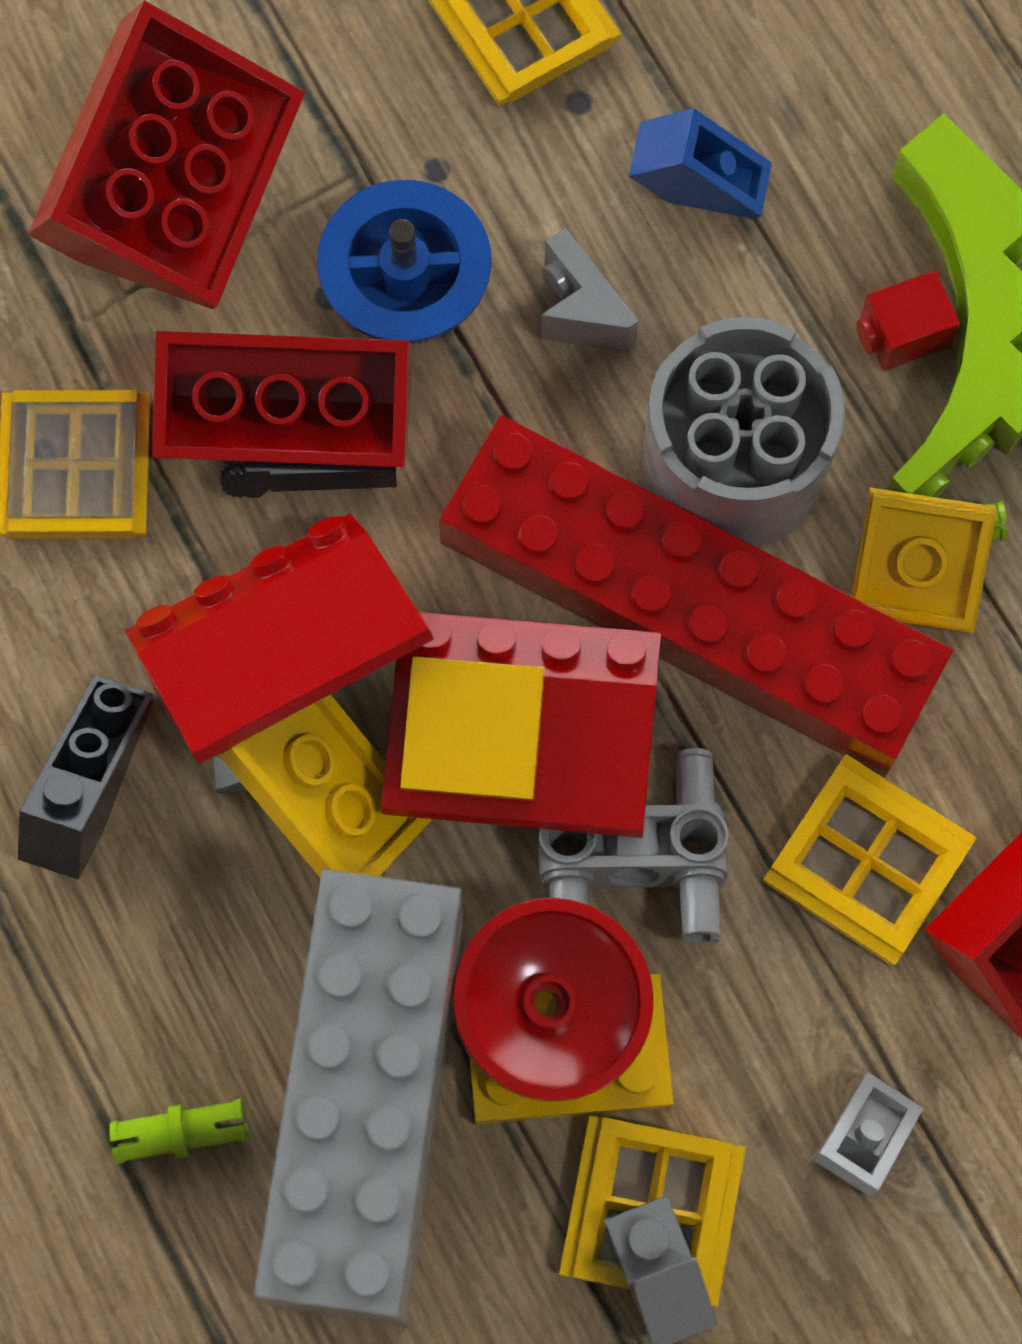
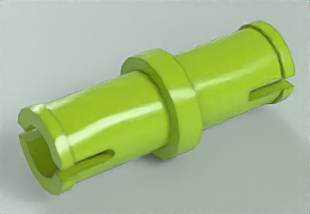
[109,1098,250,1164]

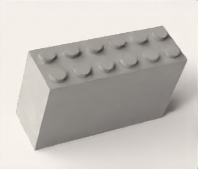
[254,869,464,1327]

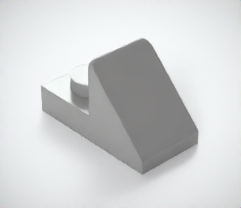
[541,228,639,351]
[811,1072,924,1199]
[604,1196,717,1344]

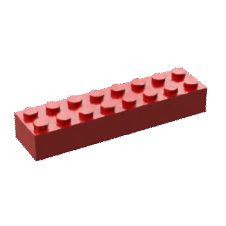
[439,415,954,777]

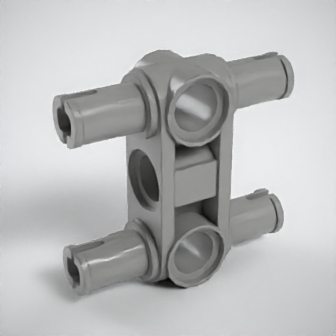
[538,748,729,945]

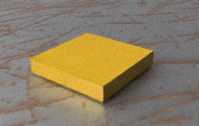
[850,487,997,634]
[400,657,545,801]

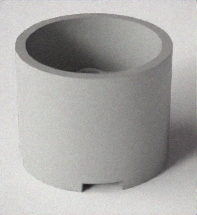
[642,317,845,547]

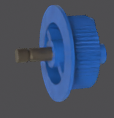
[317,180,492,344]

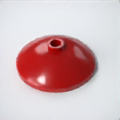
[452,898,654,1102]

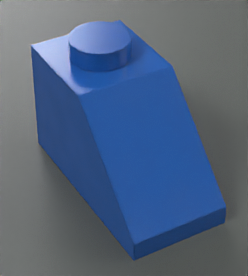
[629,108,772,219]

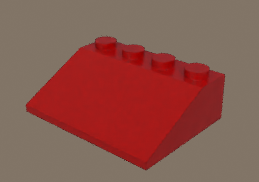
[27,0,305,309]
[124,513,434,764]
[381,612,661,838]

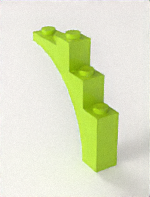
[887,113,1022,497]

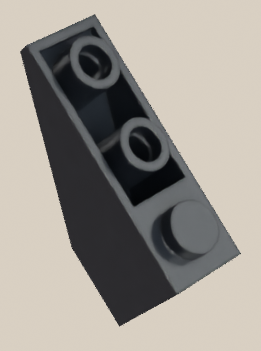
[18,674,154,880]

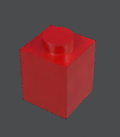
[856,270,960,372]

